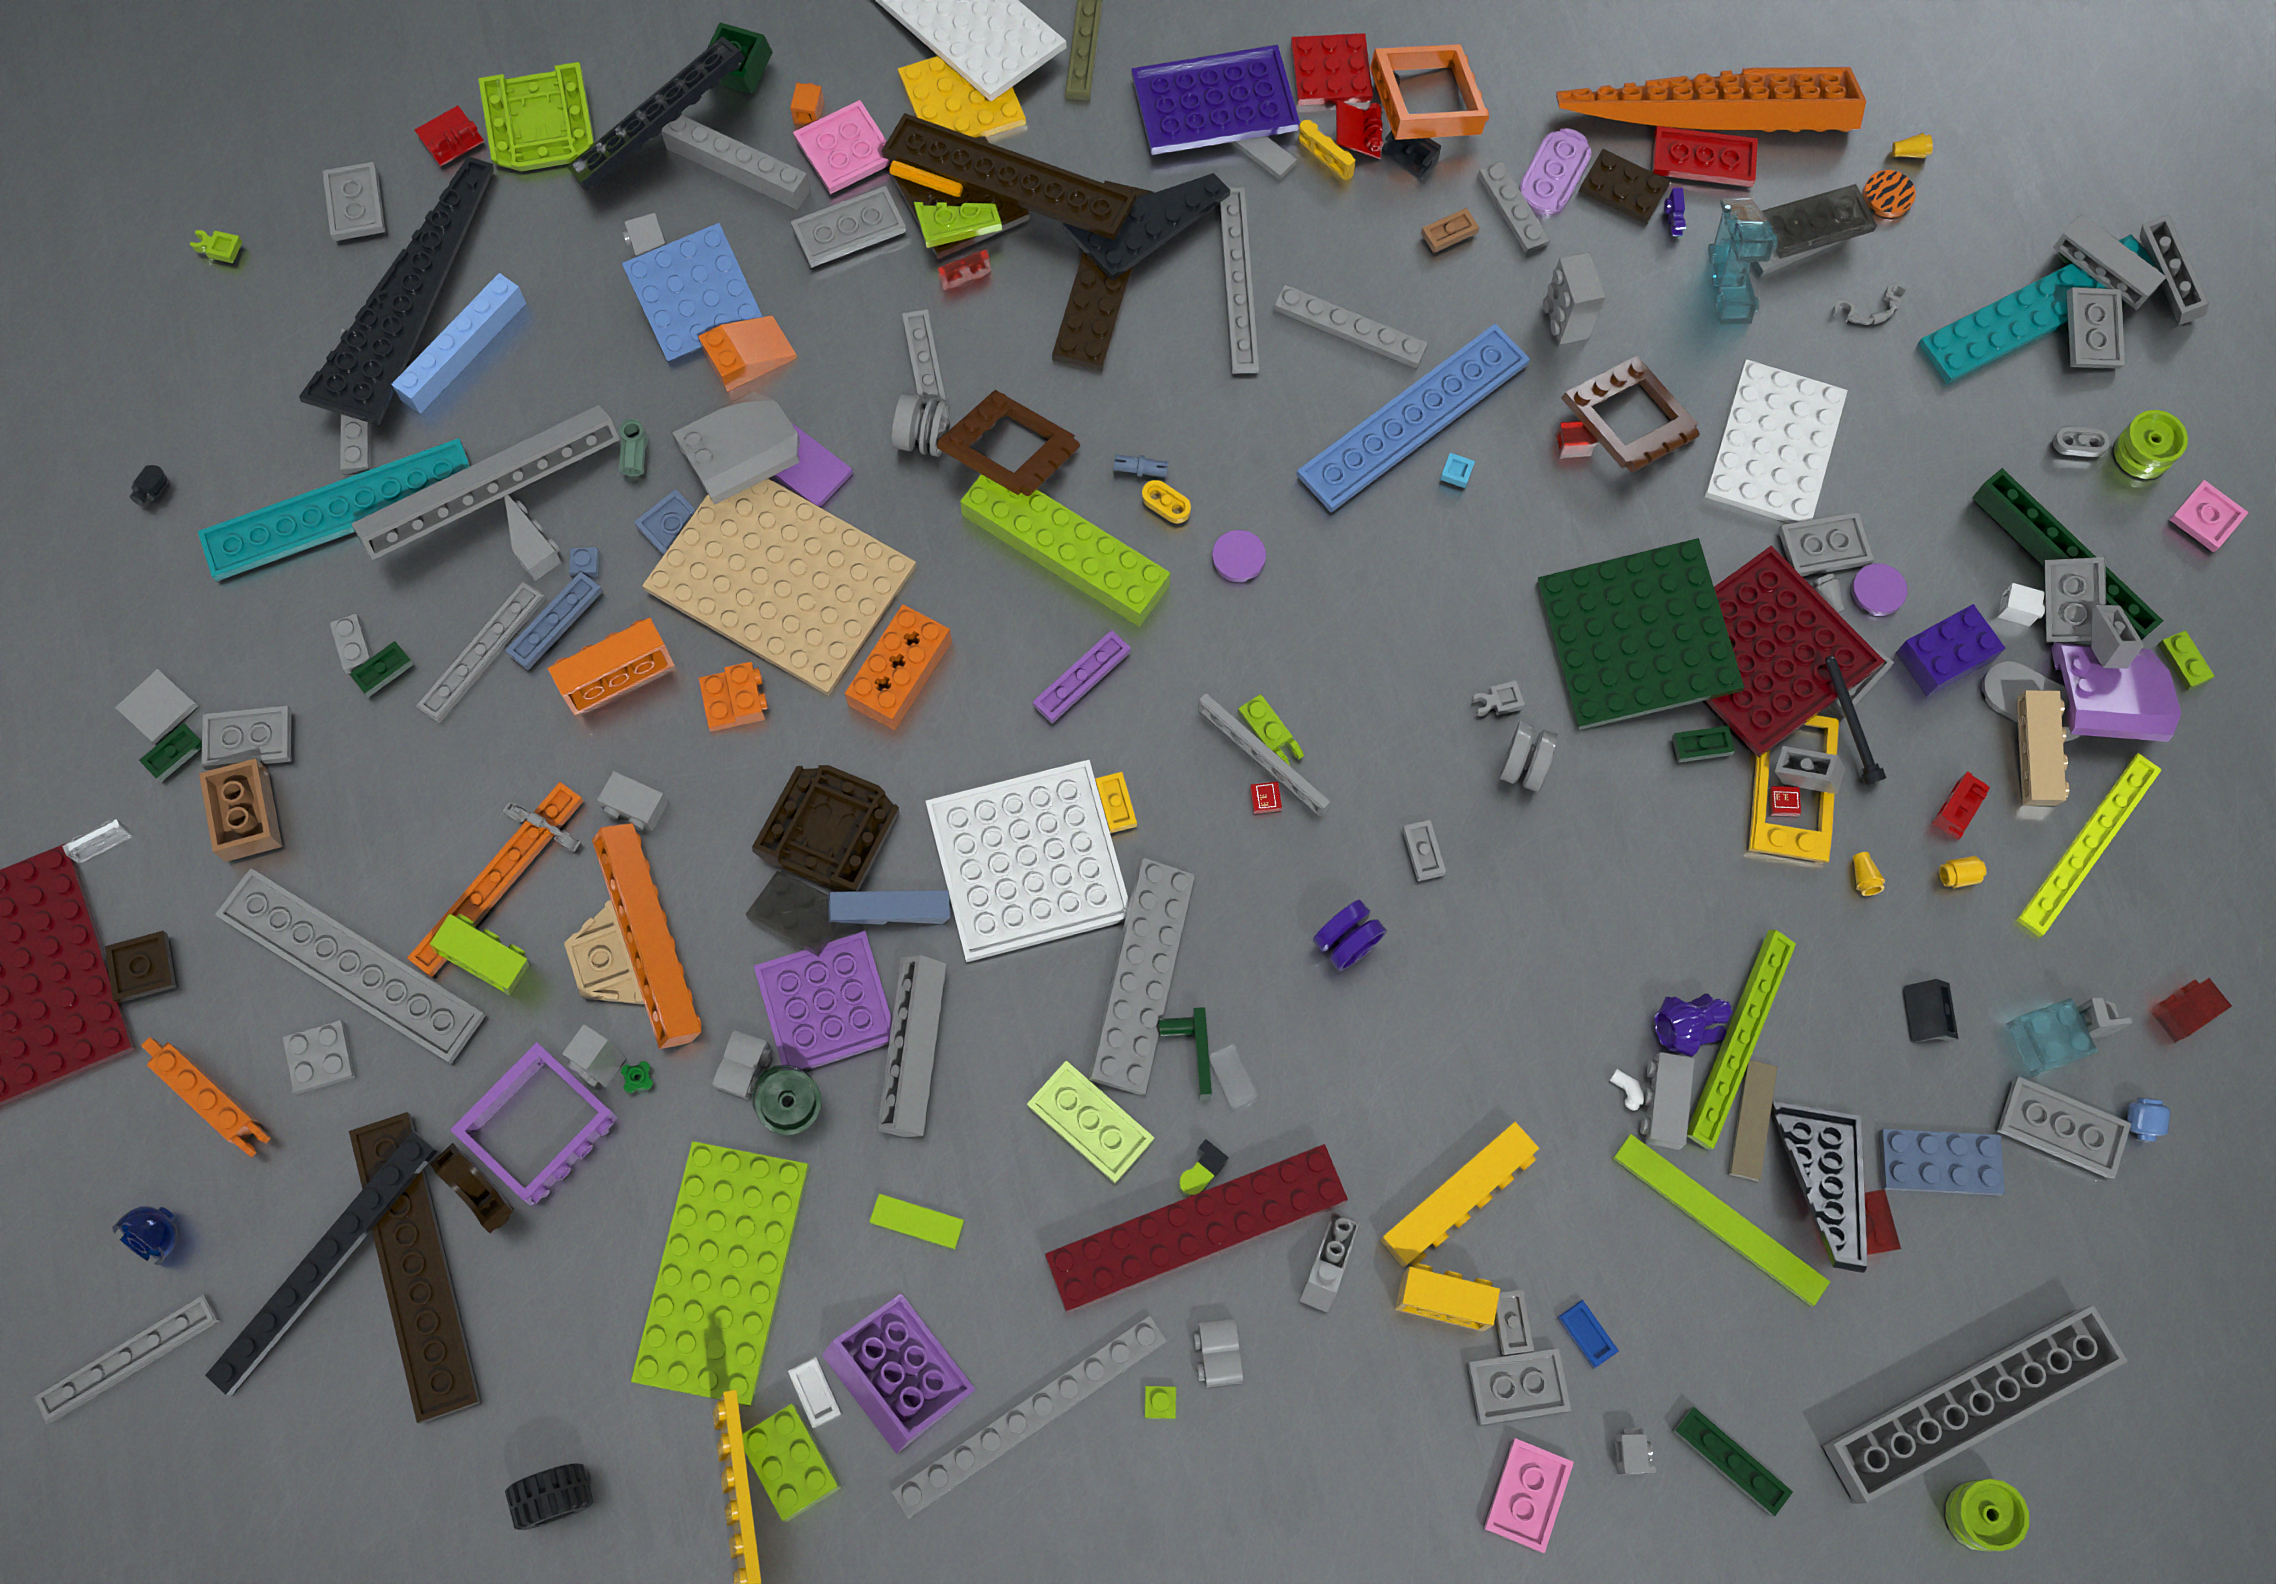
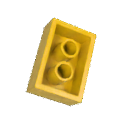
[1395,1264,1500,1331]

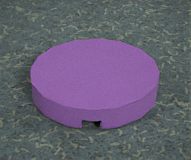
[1212,530,1266,583]
[1851,563,1908,616]

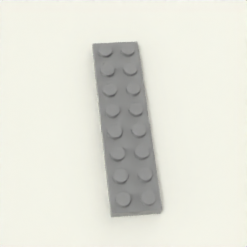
[1088,857,1195,1095]

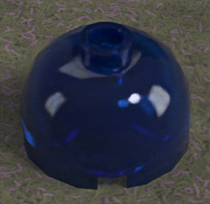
[112,1206,178,1265]

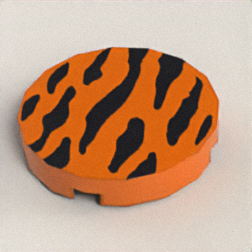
[1863,170,1916,218]

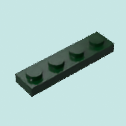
[1673,1407,1793,1517]

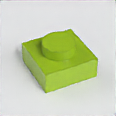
[1145,1386,1176,1419]

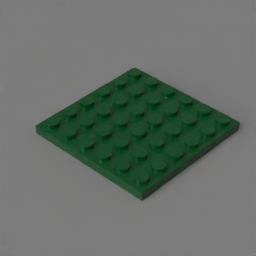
[1538,538,1744,730]

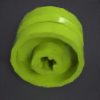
[2114,409,2188,479]
[1945,1479,2029,1552]

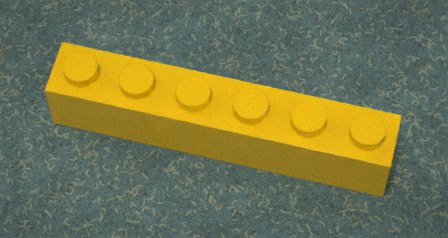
[1380,1122,1540,1269]

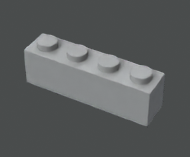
[2053,214,2166,310]
[2140,214,2209,325]

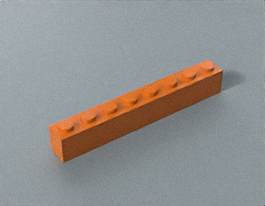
[592,823,701,1049]

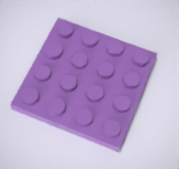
[754,931,892,1071]

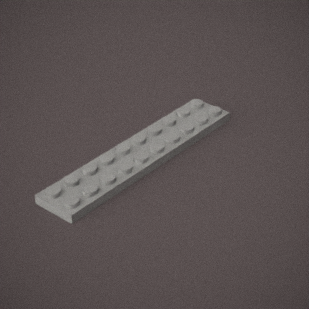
[215,868,486,1064]

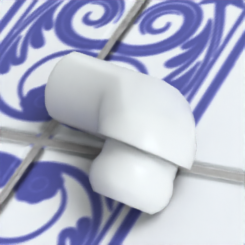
[1609,1069,1645,1111]

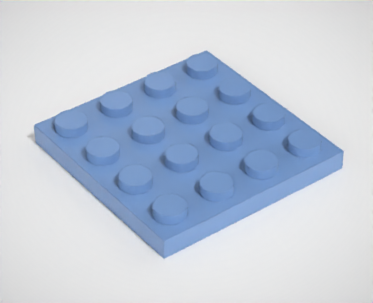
[622,223,763,363]

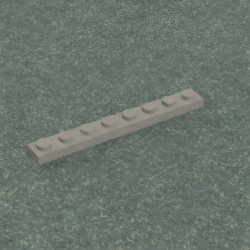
[1219,187,1259,374]

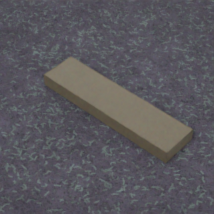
[1728,1060,1778,1182]

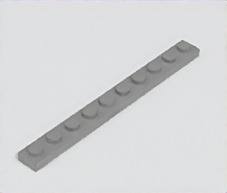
[891,1316,1167,1519]

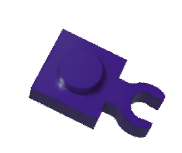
[1664,188,1686,236]

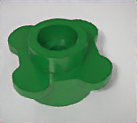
[621,1061,653,1093]

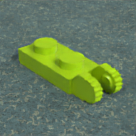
[1238,694,1304,766]

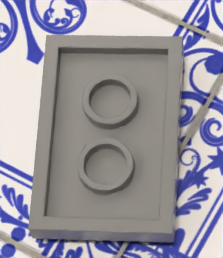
[322,162,386,241]
[2067,288,2125,369]
[1778,512,1874,576]
[2045,557,2106,642]
[202,705,291,770]
[1467,1348,1572,1425]

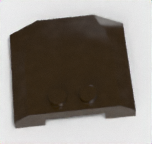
[752,765,899,892]

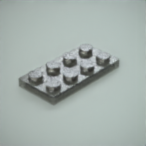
[1759,184,1877,259]

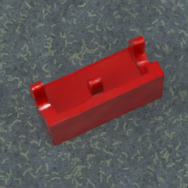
[1932,771,1990,840]

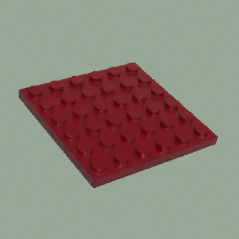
[1705,546,1885,758]

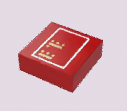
[1250,782,1282,814]
[1769,786,1801,817]

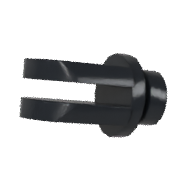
[129,465,169,506]

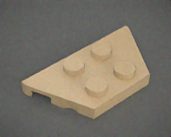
[564,900,644,1004]

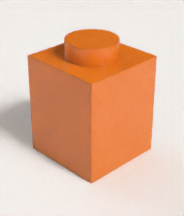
[790,82,824,125]

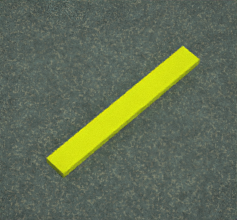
[2016,753,2162,937]

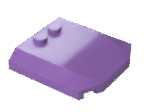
[2051,642,2181,742]

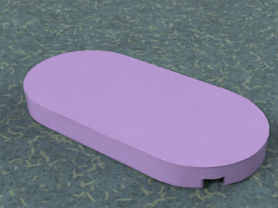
[1519,128,1591,215]

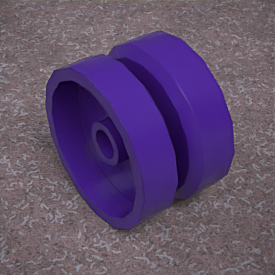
[1313,900,1388,971]

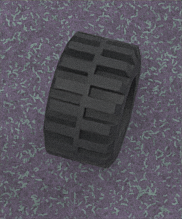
[505,1463,593,1530]

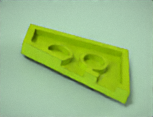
[914,202,1002,248]

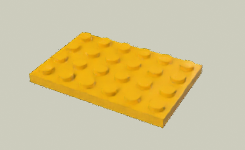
[713,1390,761,1584]

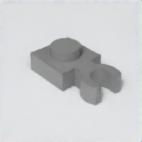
[1472,680,1525,716]

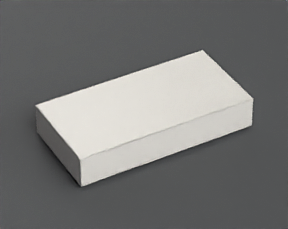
[788,1357,842,1428]

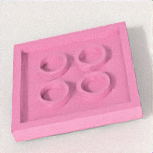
[793,100,892,194]

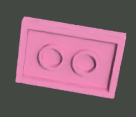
[1483,1438,1574,1553]

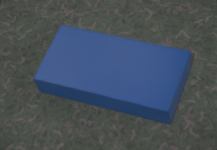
[1557,1299,1619,1369]

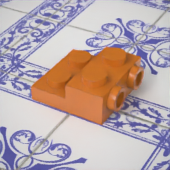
[699,661,768,732]

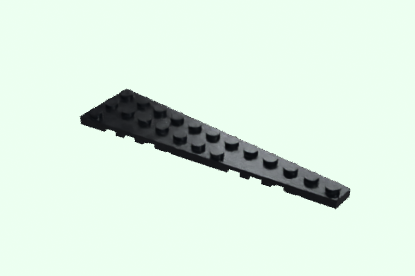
[299,156,494,426]

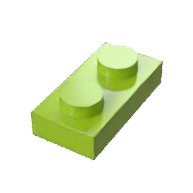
[2158,630,2215,690]

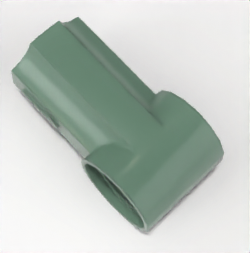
[619,419,649,477]

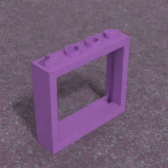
[450,1042,618,1206]

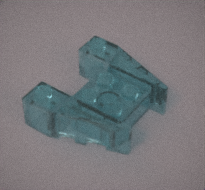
[1708,199,1777,324]

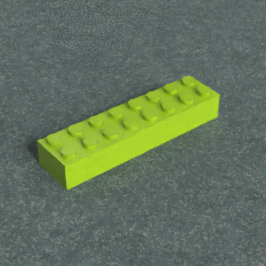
[960,474,1171,627]

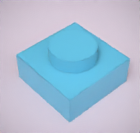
[1440,453,1475,488]

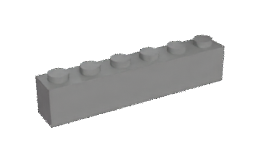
[661,115,811,210]
[877,955,946,1137]

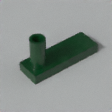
[1159,1007,1212,1100]

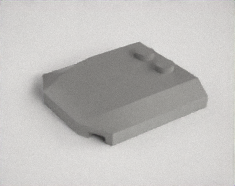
[671,391,800,505]

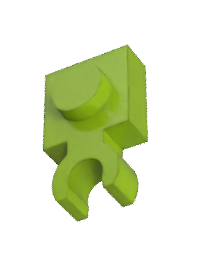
[190,230,243,263]

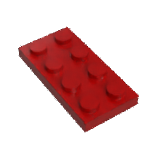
[1652,126,1758,187]

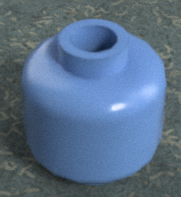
[2127,1097,2170,1142]

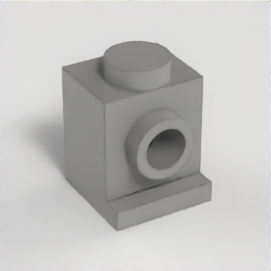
[1615,1428,1656,1475]

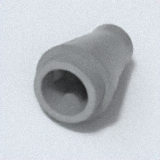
[1813,573,1846,613]

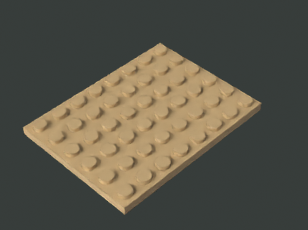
[642,478,917,696]

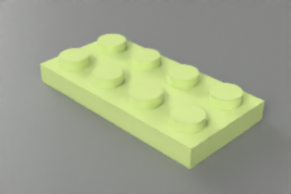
[1027,1061,1154,1184]

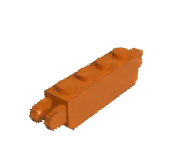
[141,1037,271,1158]

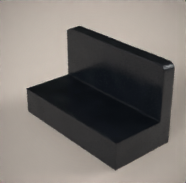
[1904,979,1959,1042]

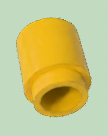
[1939,855,1986,888]

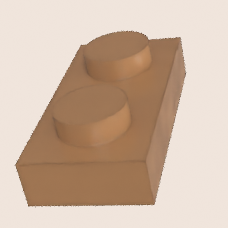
[1421,208,1479,253]

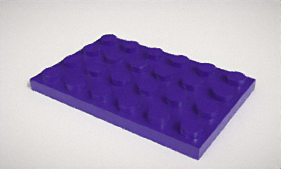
[1131,45,1300,155]

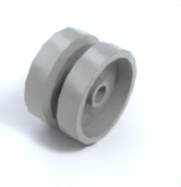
[1500,722,1558,792]

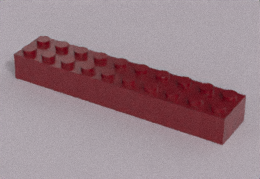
[1045,1144,1348,1315]

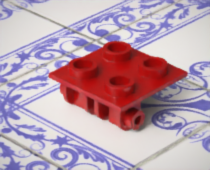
[1336,100,1383,159]
[414,105,485,167]

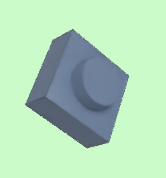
[569,547,600,577]

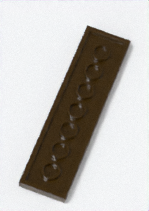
[1052,181,1154,371]

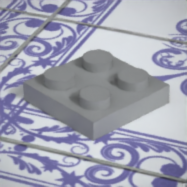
[283,1020,356,1095]

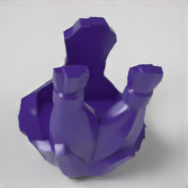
[1654,993,1733,1057]

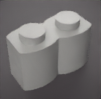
[712,1030,772,1100]
[1193,1319,1243,1388]

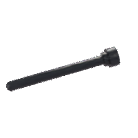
[1825,656,1887,785]

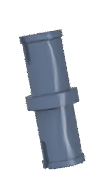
[1113,454,1168,478]

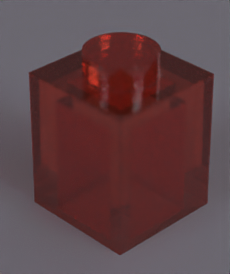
[1555,421,1598,459]

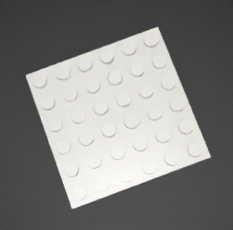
[926,760,1129,962]

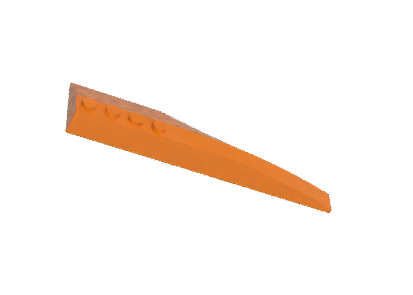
[1556,67,1866,132]

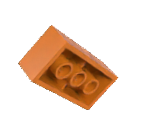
[844,604,952,731]
[548,617,675,716]

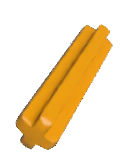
[889,161,963,197]

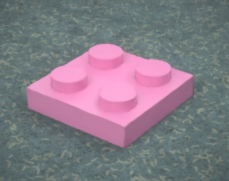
[2169,480,2249,552]

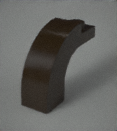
[430,1143,514,1233]

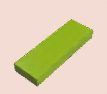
[869,1194,965,1250]

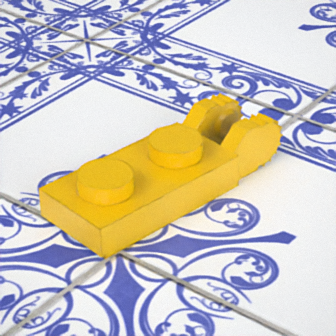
[1298,119,1356,181]

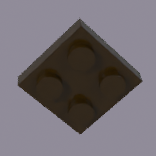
[105,931,176,1003]

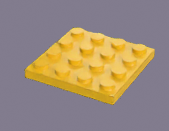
[898,56,1026,139]

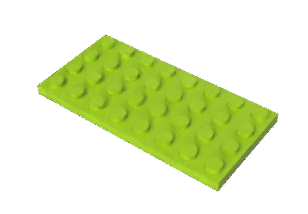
[631,1141,809,1406]

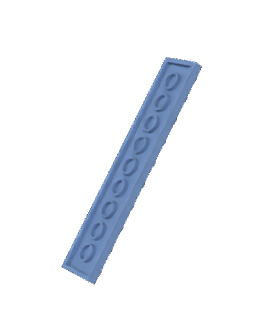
[1296,324,1530,513]

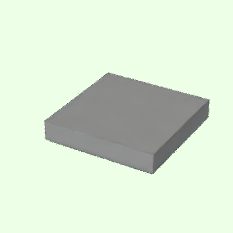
[115,669,198,745]

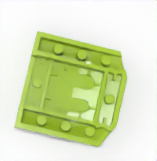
[478,62,595,171]

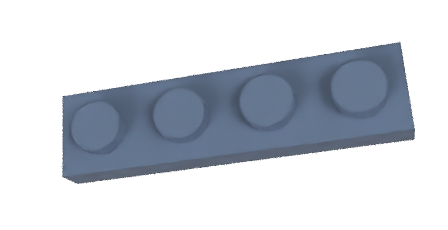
[505,571,603,670]

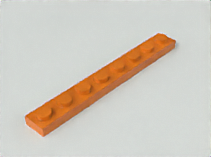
[407,782,583,977]

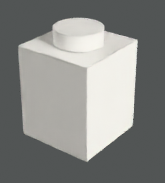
[1998,583,2046,627]

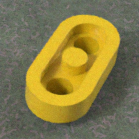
[1142,480,1191,524]

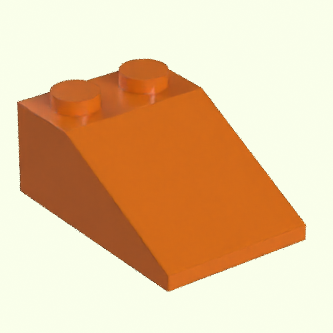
[698,315,797,392]

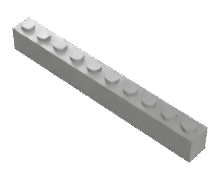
[351,405,620,560]

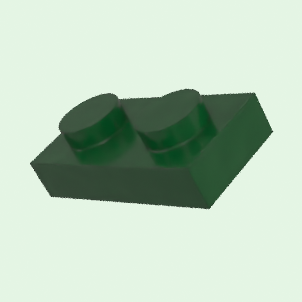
[349,641,414,697]
[139,723,202,782]
[1672,726,1735,763]

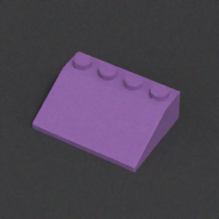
[822,1293,976,1454]

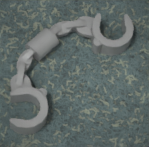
[1832,282,1907,325]
[502,802,581,852]

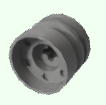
[892,393,950,457]

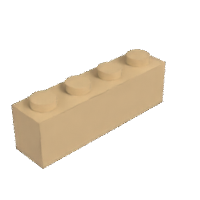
[2017,690,2069,806]

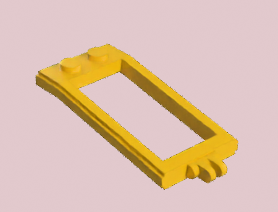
[1748,715,1839,863]

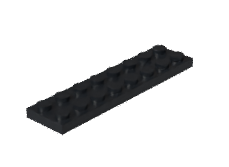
[567,36,745,190]

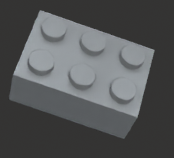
[1543,252,1605,345]

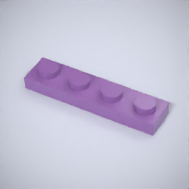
[1033,630,1131,724]

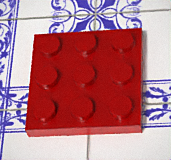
[1291,33,1373,106]

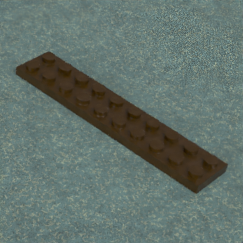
[881,113,1136,240]
[349,1112,481,1424]

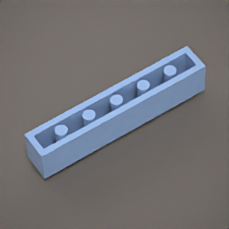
[391,273,527,414]

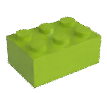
[430,914,529,996]
[742,1404,842,1522]

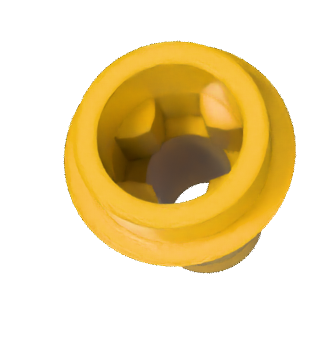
[1892,133,1933,158]
[1852,852,1885,896]

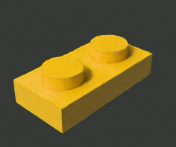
[1095,772,1137,833]

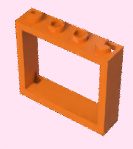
[1370,44,1489,140]

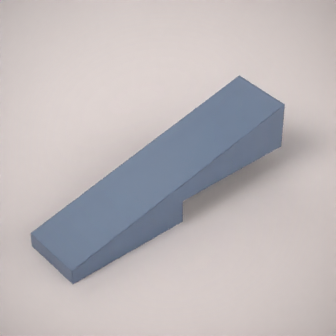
[828,890,950,925]

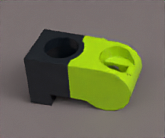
[1179,1139,1229,1198]

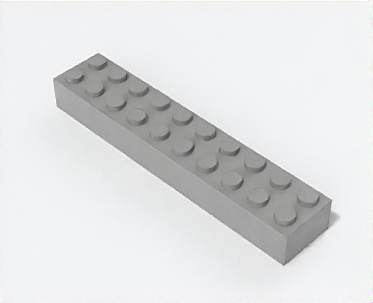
[1823,1305,2128,1504]

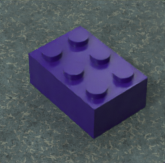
[1896,604,2006,697]

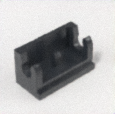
[1381,130,1442,179]

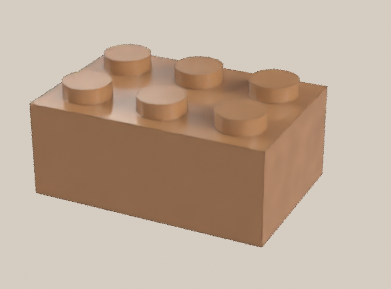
[199,758,282,862]

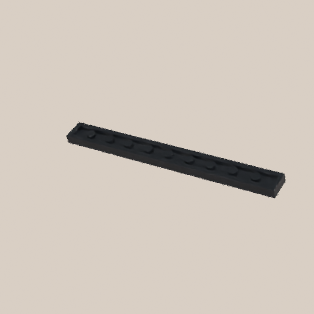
[205,1131,438,1396]

